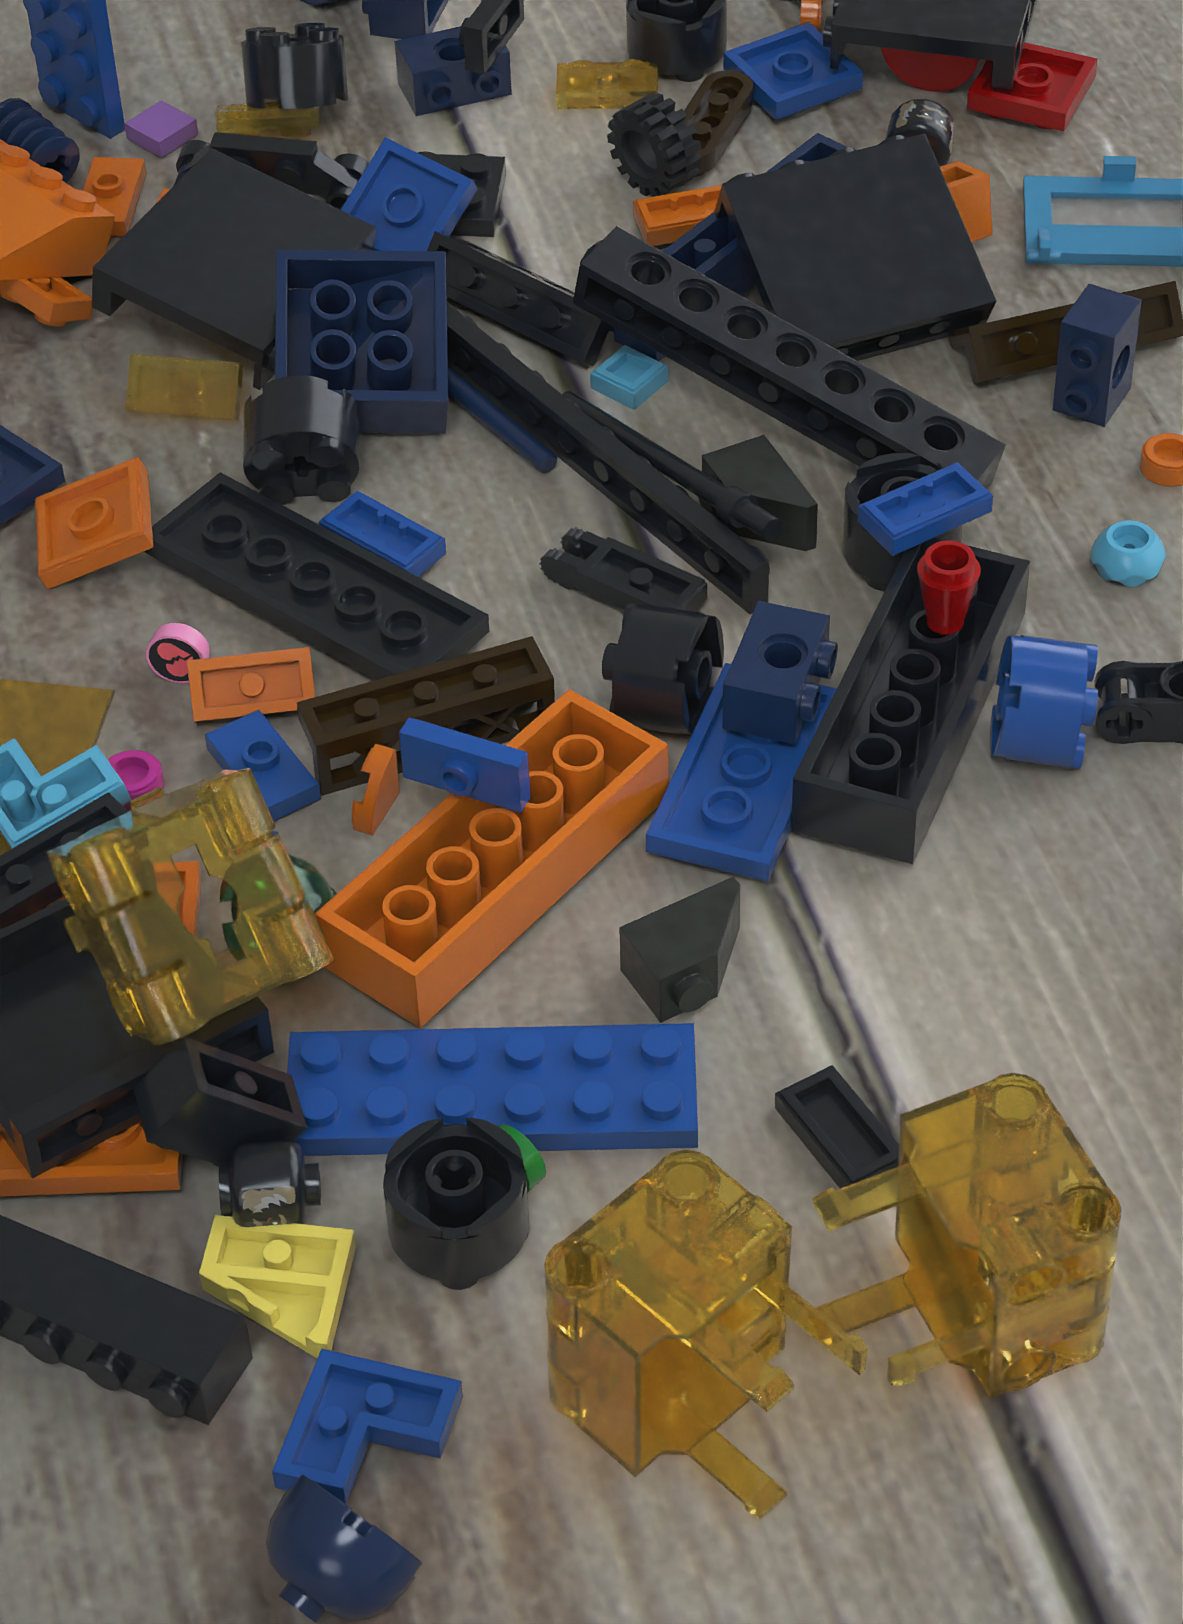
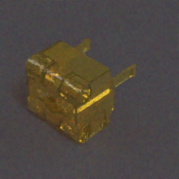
[47,768,334,1045]
[811,1073,1122,1399]
[544,1150,867,1519]

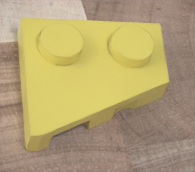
[199,1215,356,1358]

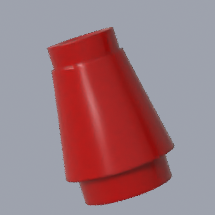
[917,540,981,635]

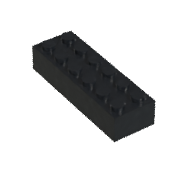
[791,537,1030,864]

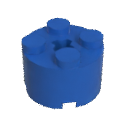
[990,635,1098,769]

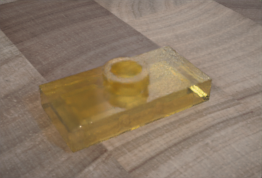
[125,354,244,421]

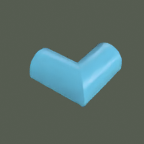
[0,738,131,849]

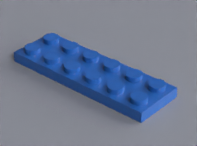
[287,1023,698,1156]

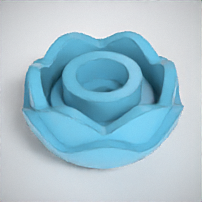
[1090,520,1166,587]

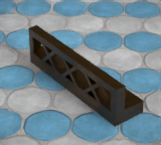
[948,281,1183,383]
[297,636,555,796]

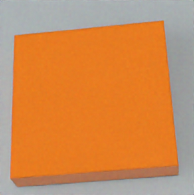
[35,457,154,589]

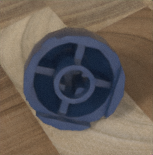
[266,1474,422,1623]

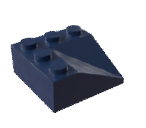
[275,249,448,434]

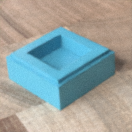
[590,345,669,410]

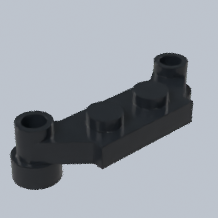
[174,132,369,210]

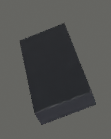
[775,1065,910,1202]

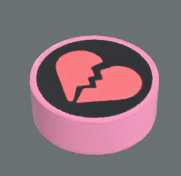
[146,623,210,684]

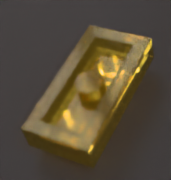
[556,59,658,109]
[215,102,321,138]

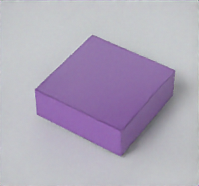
[124,101,198,158]

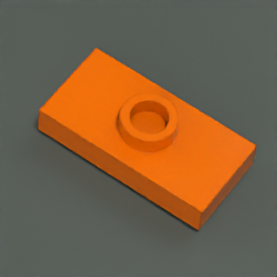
[82,157,147,237]
[633,185,722,246]

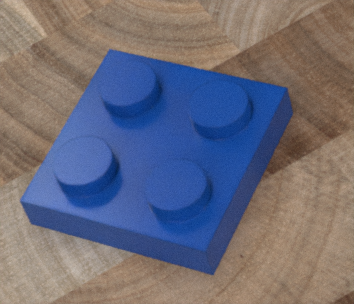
[723,22,863,120]
[341,137,478,251]

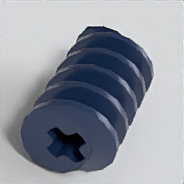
[0,98,80,183]

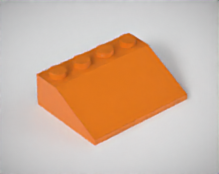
[0,139,115,281]

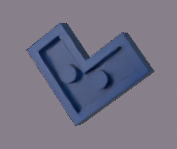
[272,1349,463,1504]

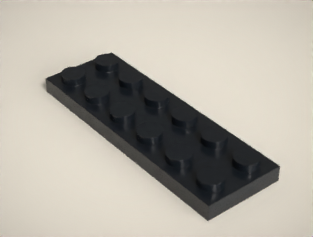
[144,472,490,680]

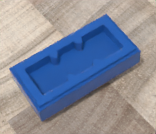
[858,462,993,556]
[319,491,446,577]
[205,710,321,824]
[399,717,530,813]

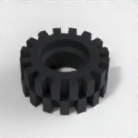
[607,93,702,197]

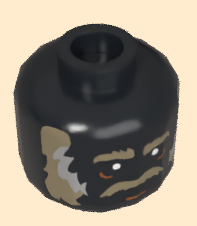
[885,99,956,167]
[219,1140,321,1227]

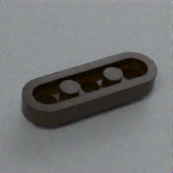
[684,70,753,177]

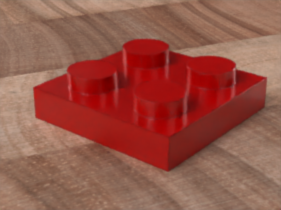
[967,42,1098,131]

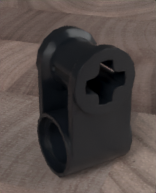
[1094,661,1183,744]

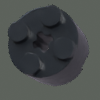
[626,0,727,82]
[241,23,348,109]
[243,376,359,505]
[843,453,962,591]
[602,602,724,735]
[383,1117,530,1290]

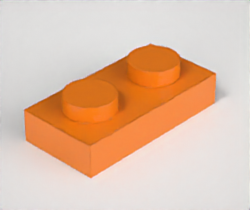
[0,277,93,327]
[187,647,315,722]

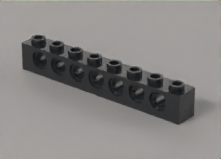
[572,226,1006,489]

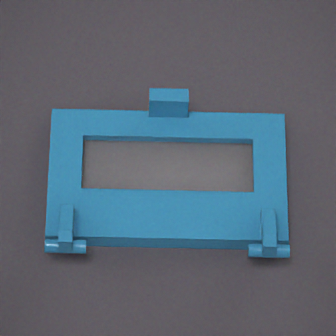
[1023,156,1183,267]

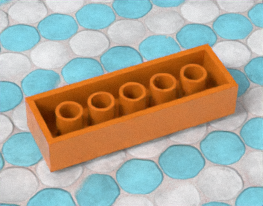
[315,689,669,1029]

